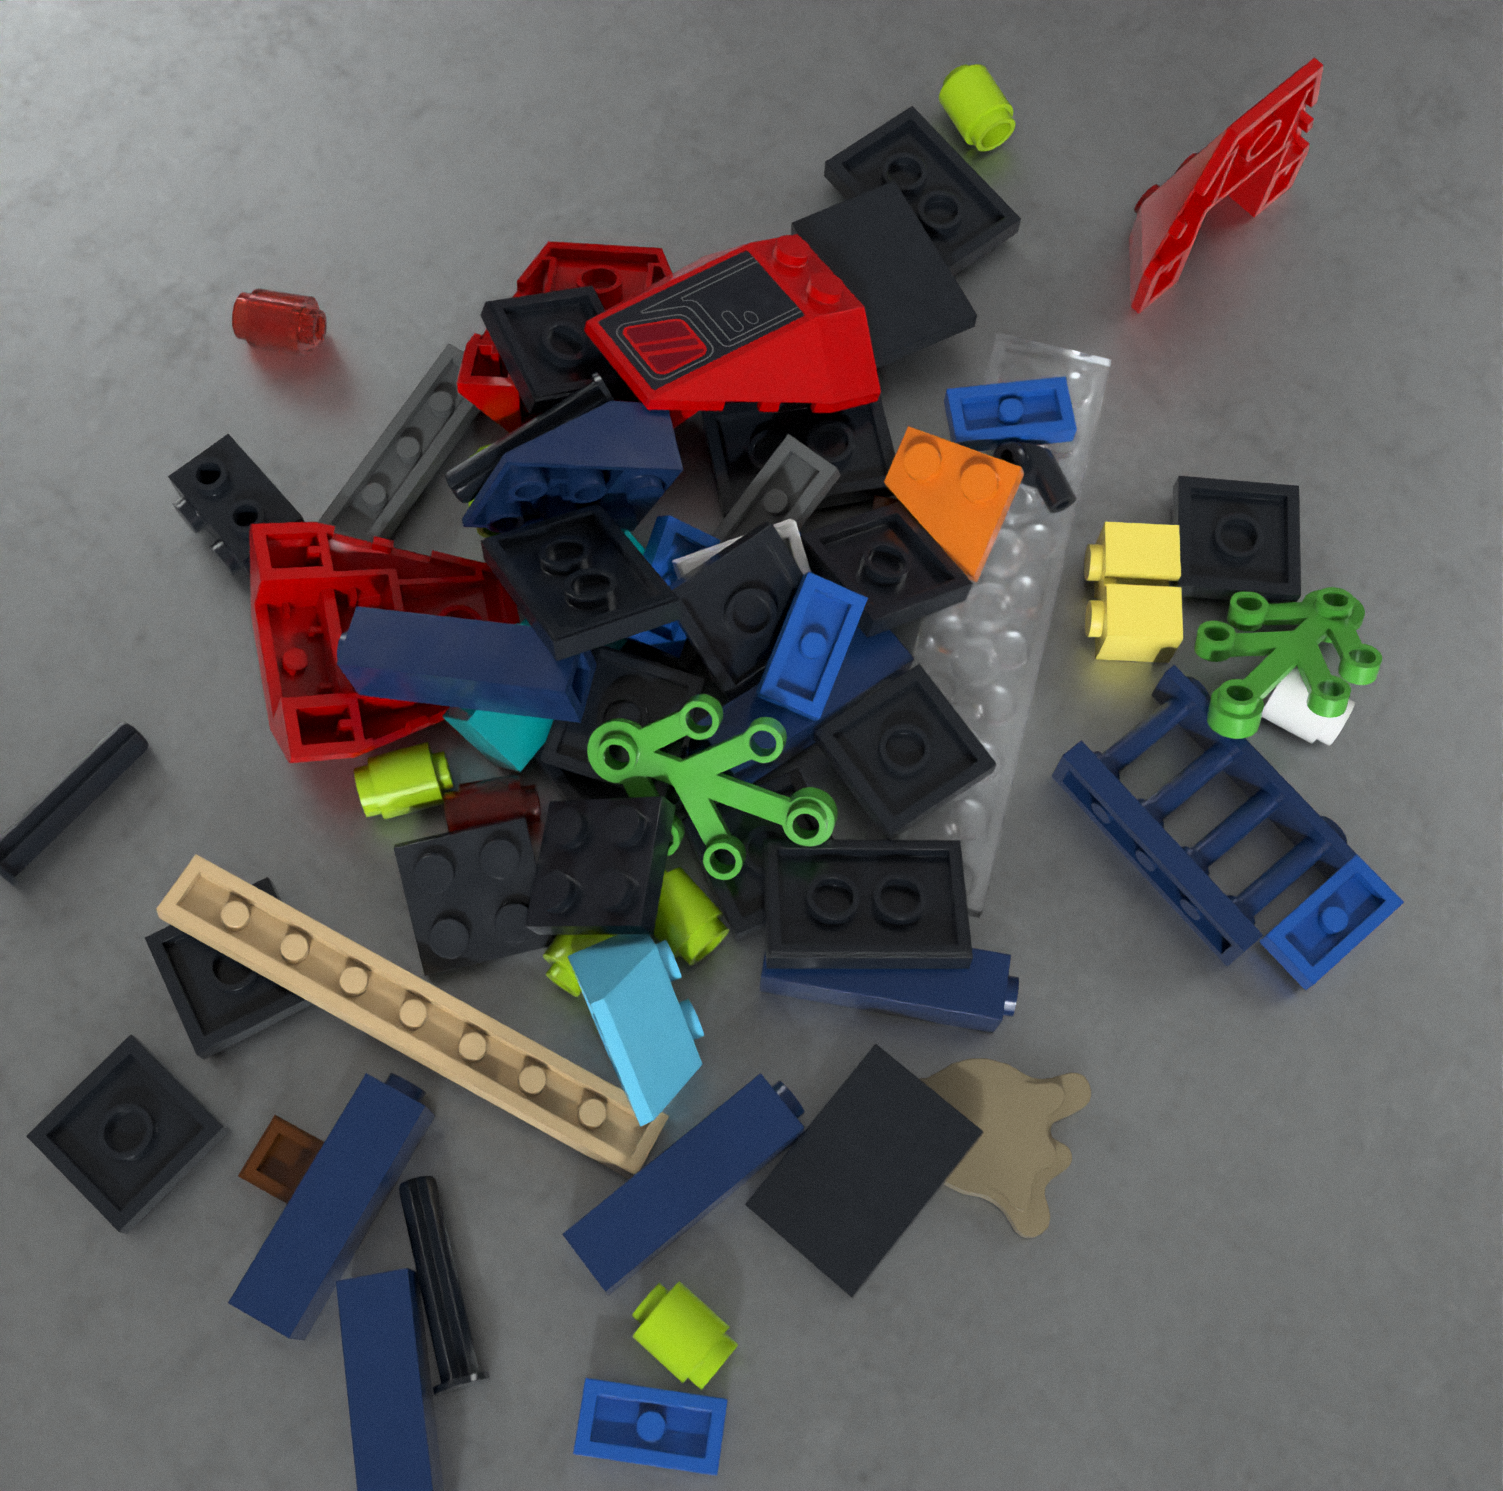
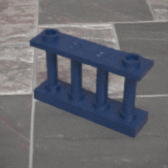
[1052,665,1356,967]

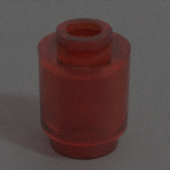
[232,288,327,356]
[444,773,542,837]

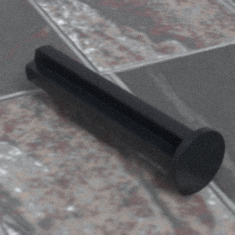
[445,371,615,503]
[0,722,149,887]
[399,1176,491,1396]

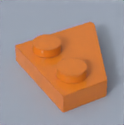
[884,426,1024,582]

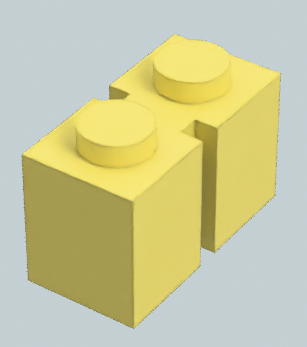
[1084,522,1183,663]

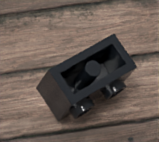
[168,434,305,579]

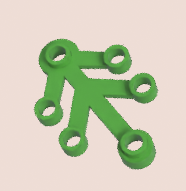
[1194,587,1382,739]
[587,694,838,880]

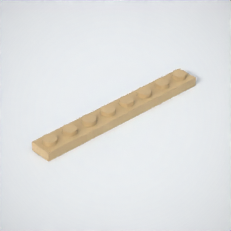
[156,854,669,1179]

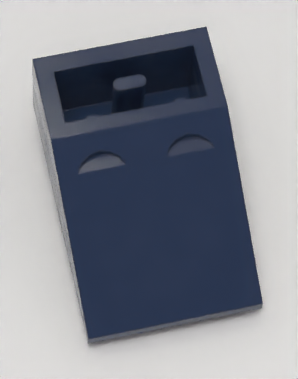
[462,401,683,533]

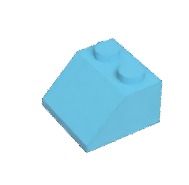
[567,934,704,1127]

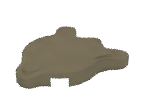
[919,1058,1091,1238]

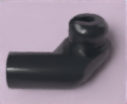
[993,441,1077,513]

